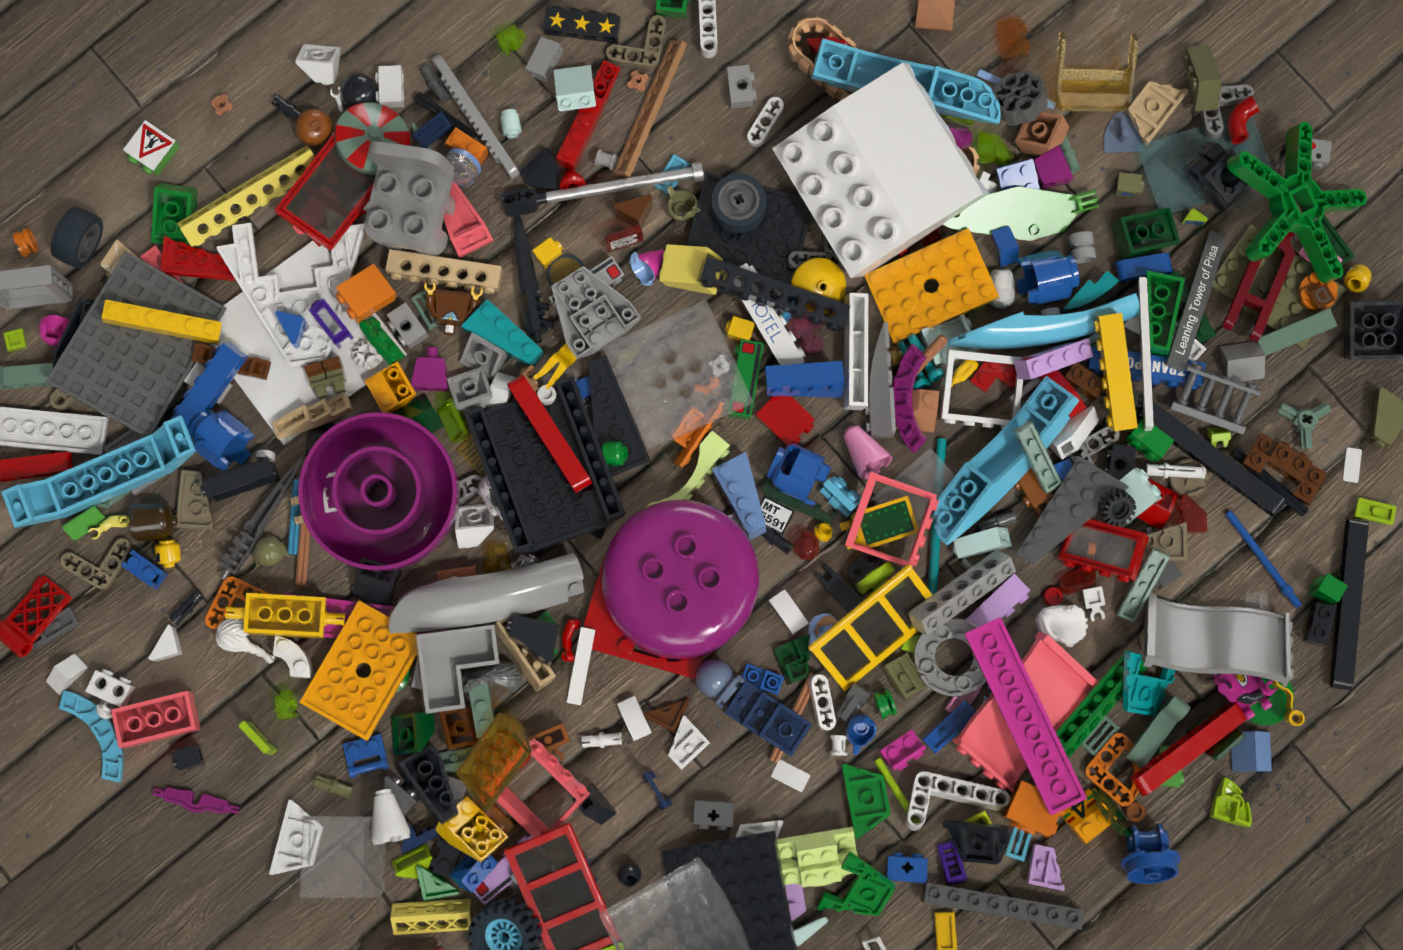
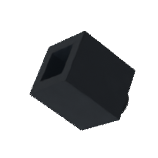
[172,745,205,771]

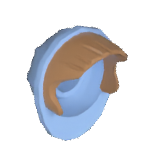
[808,613,838,649]

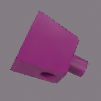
[1033,145,1073,189]
[411,347,449,392]

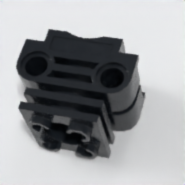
[1182,142,1248,210]

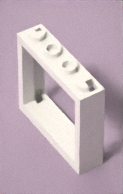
[940,350,1023,429]

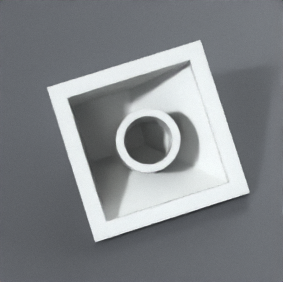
[296,44,341,85]
[455,504,494,548]

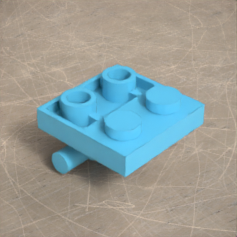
[819,476,861,518]

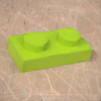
[1353,498,1397,526]

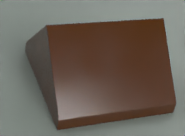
[614,194,653,230]
[438,705,480,751]

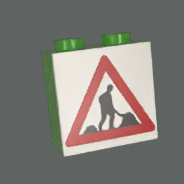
[123,120,180,176]

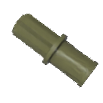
[314,775,354,799]

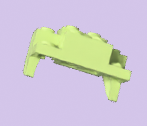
[777,827,858,887]

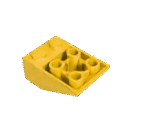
[435,797,508,862]

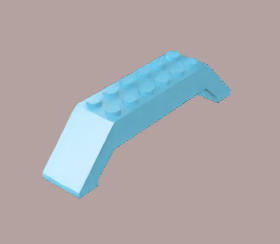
[1,415,196,528]

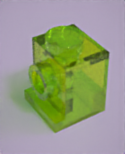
[496,24,526,57]
[275,690,300,720]

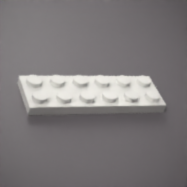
[0,407,109,456]

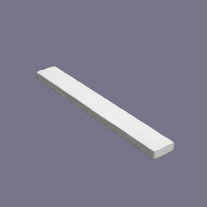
[1138,277,1154,431]

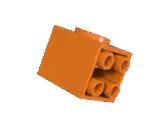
[1001,780,1066,837]

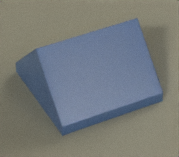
[1231,731,1272,772]

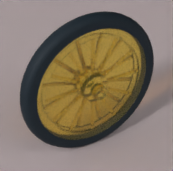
[546,254,585,286]

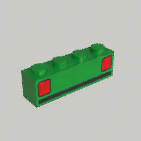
[725,339,764,420]

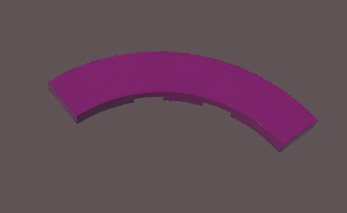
[893,344,927,453]

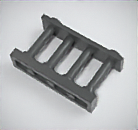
[1169,362,1261,435]

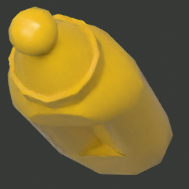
[951,360,978,387]

